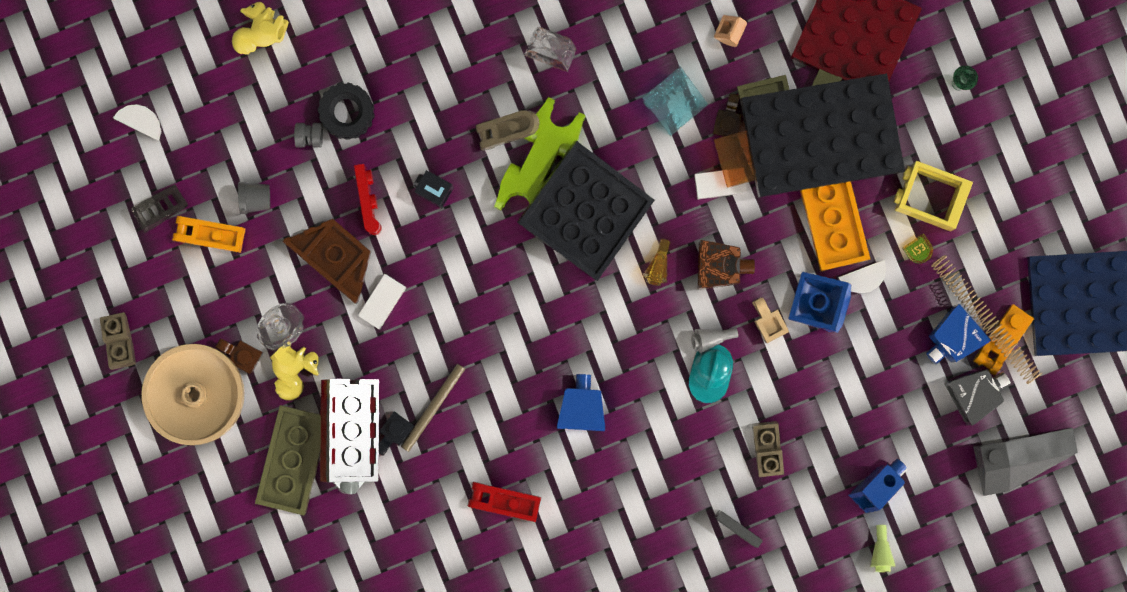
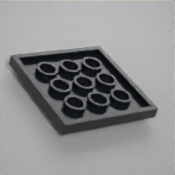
[517,141,655,281]

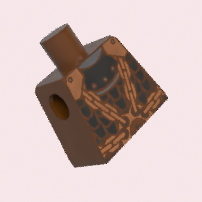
[698,240,755,290]

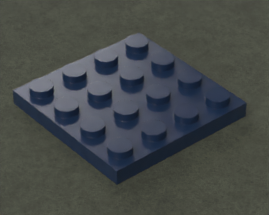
[1027,251,1127,356]

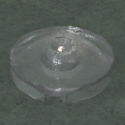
[256,303,304,350]

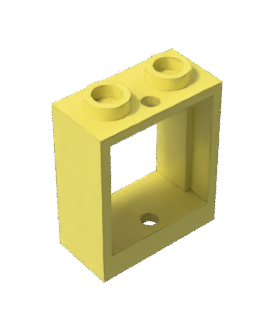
[894,161,973,231]

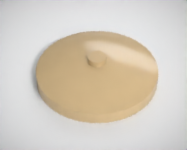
[142,344,245,445]

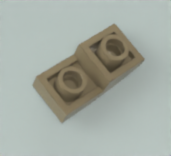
[100,312,136,370]
[752,421,784,477]

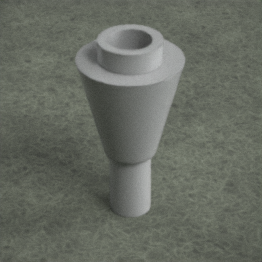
[691,328,738,353]

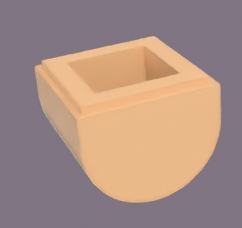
[714,15,747,47]

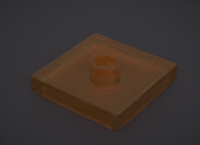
[714,131,755,188]

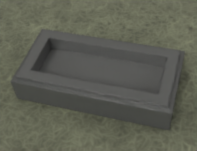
[714,510,763,548]

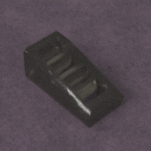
[131,185,188,233]

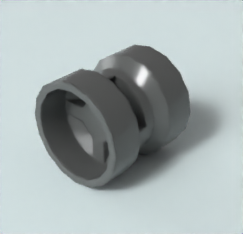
[294,122,323,148]

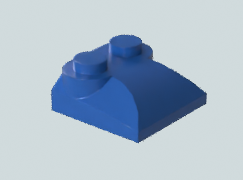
[788,272,852,333]

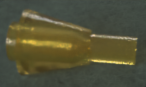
[643,239,670,286]

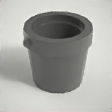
[238,181,270,214]

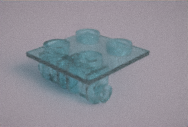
[642,66,708,136]

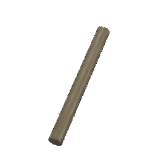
[401,363,465,452]

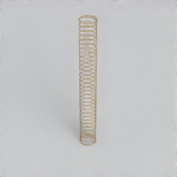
[931,255,1042,384]

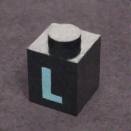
[413,170,454,209]

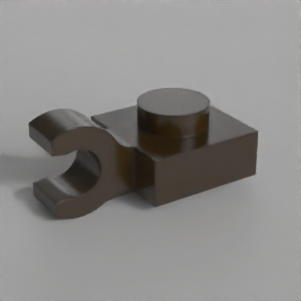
[712,93,742,140]

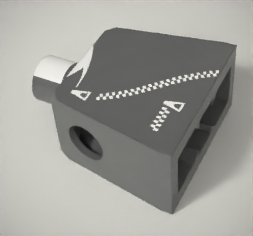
[944,370,1011,426]

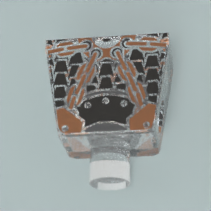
[524,27,577,72]

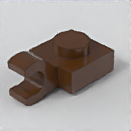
[216,339,264,374]

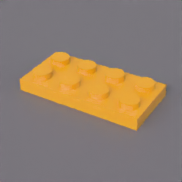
[800,182,870,272]

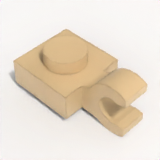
[752,298,789,343]

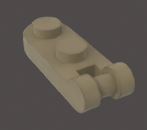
[476,110,539,150]

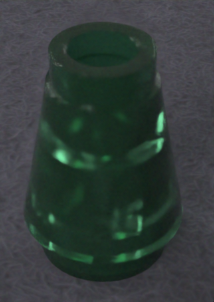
[952,66,978,91]

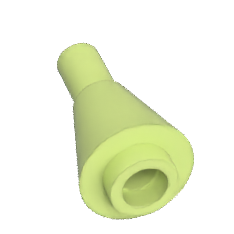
[870,525,896,572]

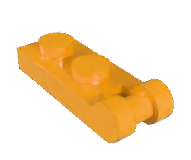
[172,216,246,253]
[973,304,1034,376]

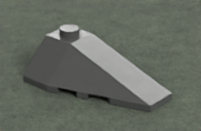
[973,428,1078,496]

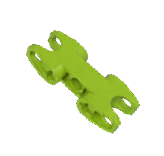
[494,97,585,211]

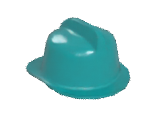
[689,344,733,403]

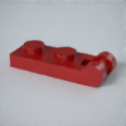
[354,164,382,236]
[467,482,541,522]

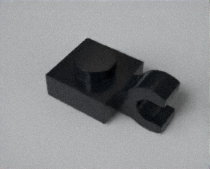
[379,411,414,456]

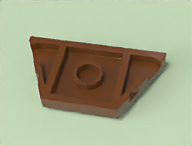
[282,219,371,304]

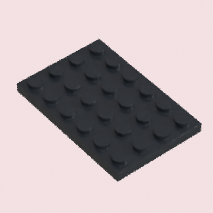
[740,73,905,198]

